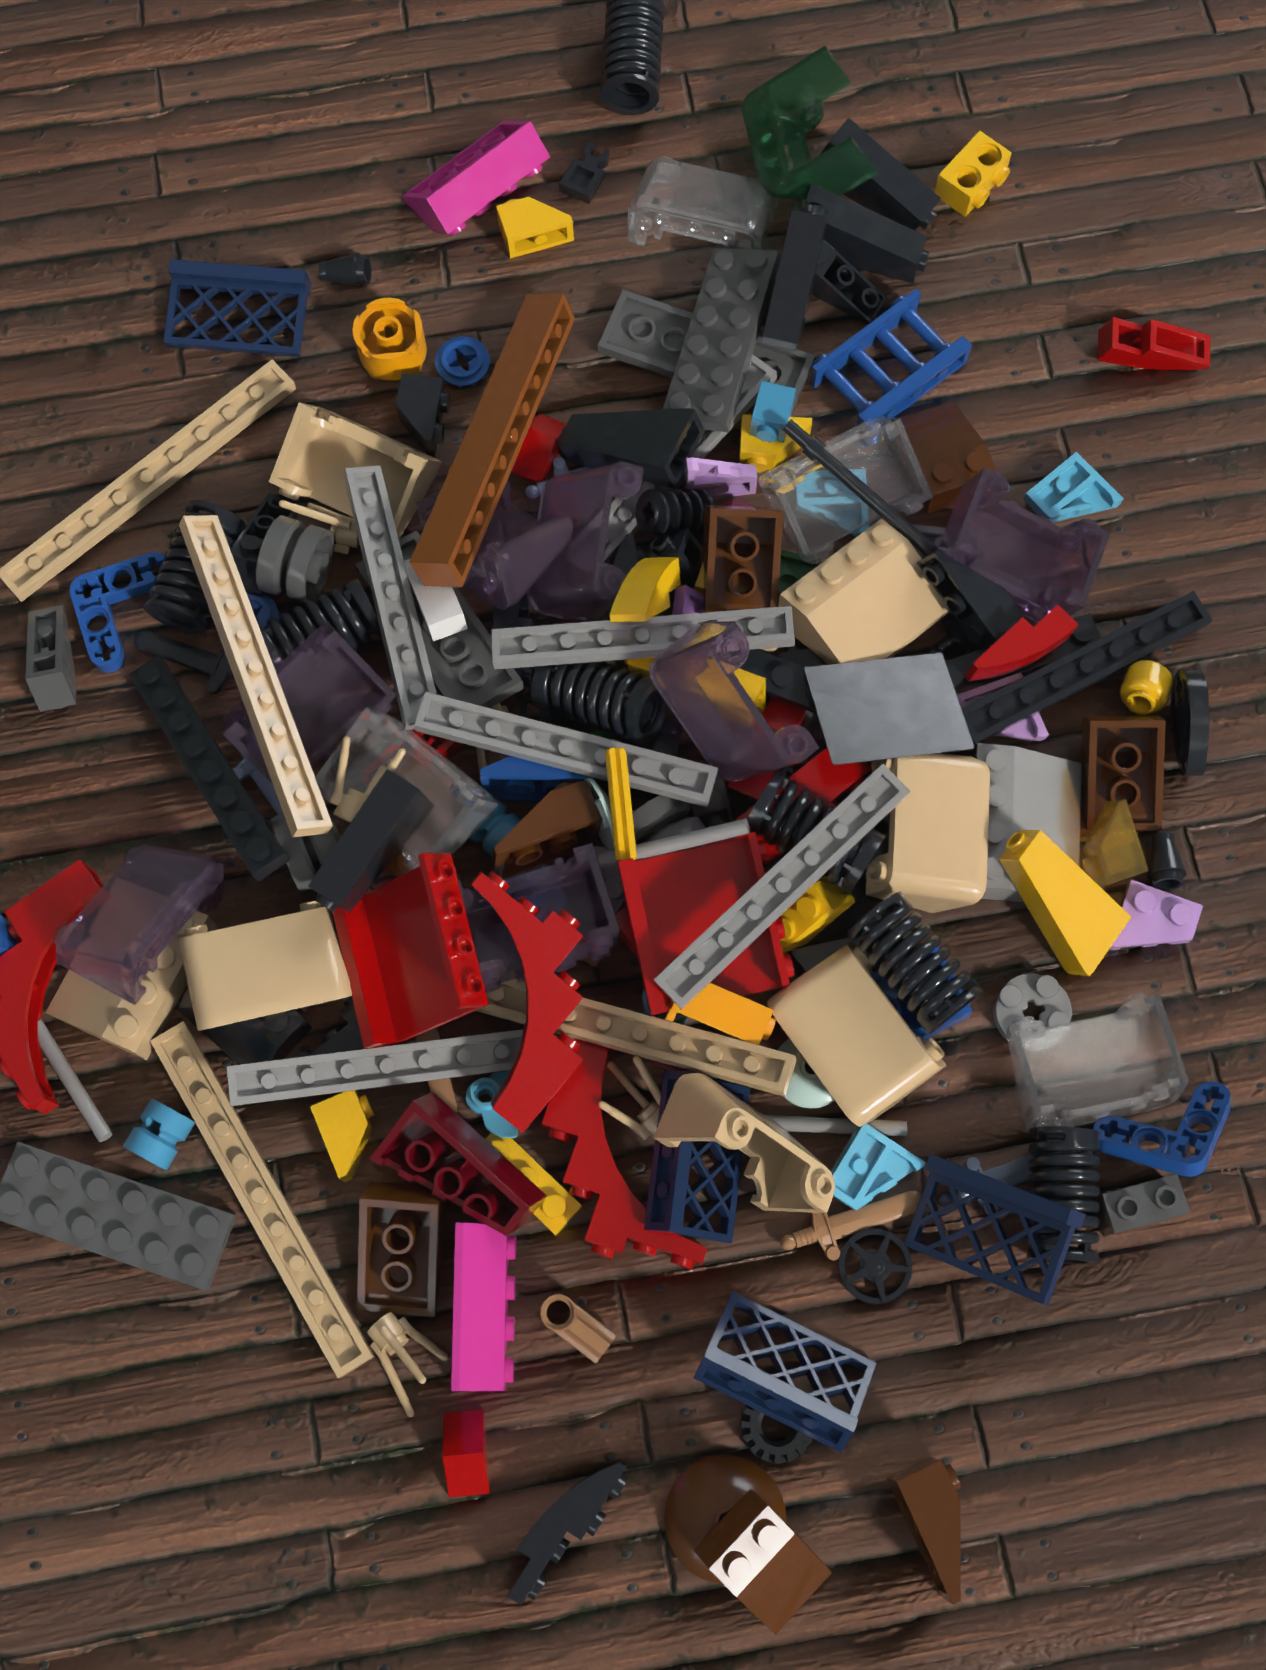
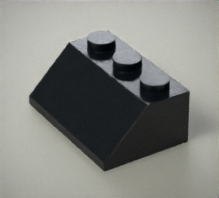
[177,988,312,1065]

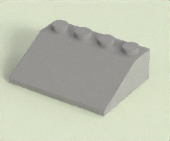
[971,743,1081,902]

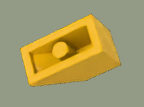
[496,197,574,259]
[739,414,812,473]
[310,1090,375,1183]

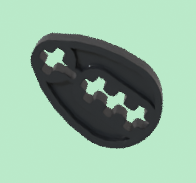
[1170,670,1209,776]

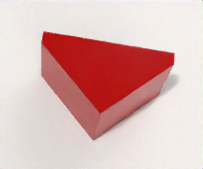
[511,414,566,484]
[442,1409,490,1498]

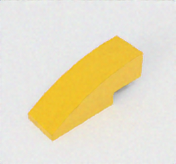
[610,557,681,622]

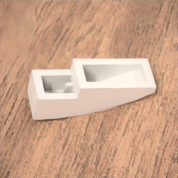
[404,558,468,641]

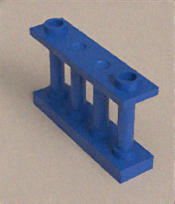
[810,289,972,441]

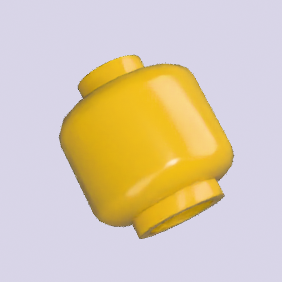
[1120,660,1173,715]

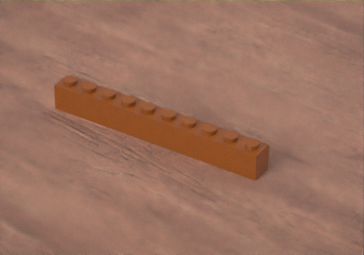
[409,293,575,587]

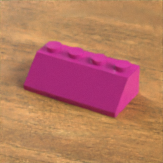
[402,121,550,236]
[451,1223,516,1391]

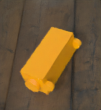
[665,982,776,1045]

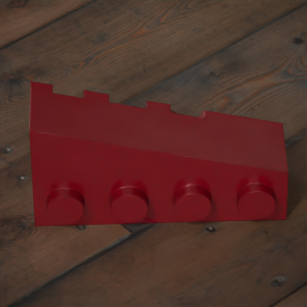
[370,1092,547,1236]

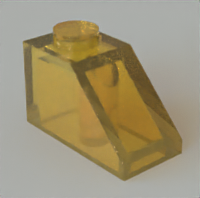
[1083,799,1149,885]

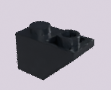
[396,373,450,457]

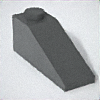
[25,604,76,712]

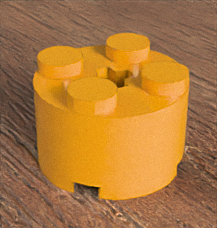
[353,298,427,381]

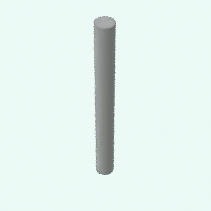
[598,818,750,869]
[38,1019,113,1142]
[764,1115,907,1136]

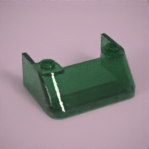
[741,46,877,200]

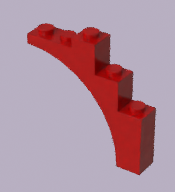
[0,859,112,1114]
[471,871,583,1133]
[541,1038,708,1270]

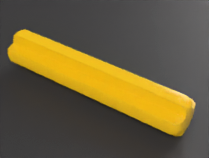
[605,747,637,861]

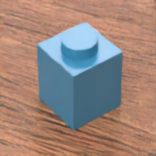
[750,381,796,443]

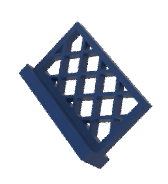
[163,259,312,357]
[644,1071,750,1243]
[904,1154,1086,1306]
[693,1291,877,1452]

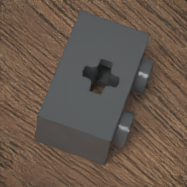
[1092,1174,1190,1237]

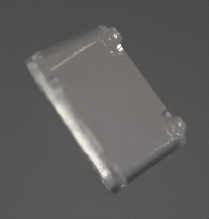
[628,156,779,250]
[757,416,933,564]
[315,707,500,870]
[1006,993,1189,1134]

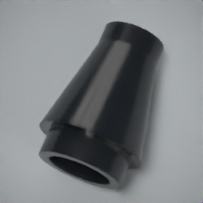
[319,253,372,288]
[1148,832,1187,890]

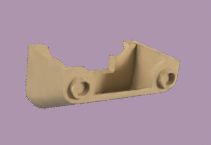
[269,402,442,539]
[866,753,990,913]
[178,901,352,1031]
[767,942,947,1127]
[653,1073,835,1213]

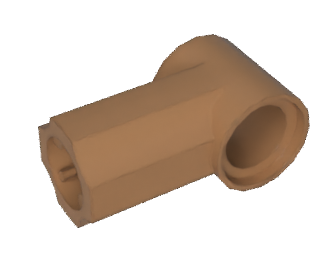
[540,1294,616,1364]

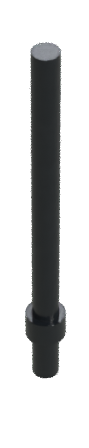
[782,419,945,556]

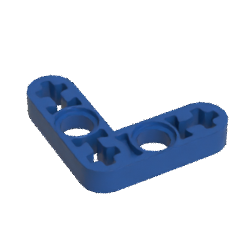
[69,552,164,673]
[1093,1081,1231,1177]

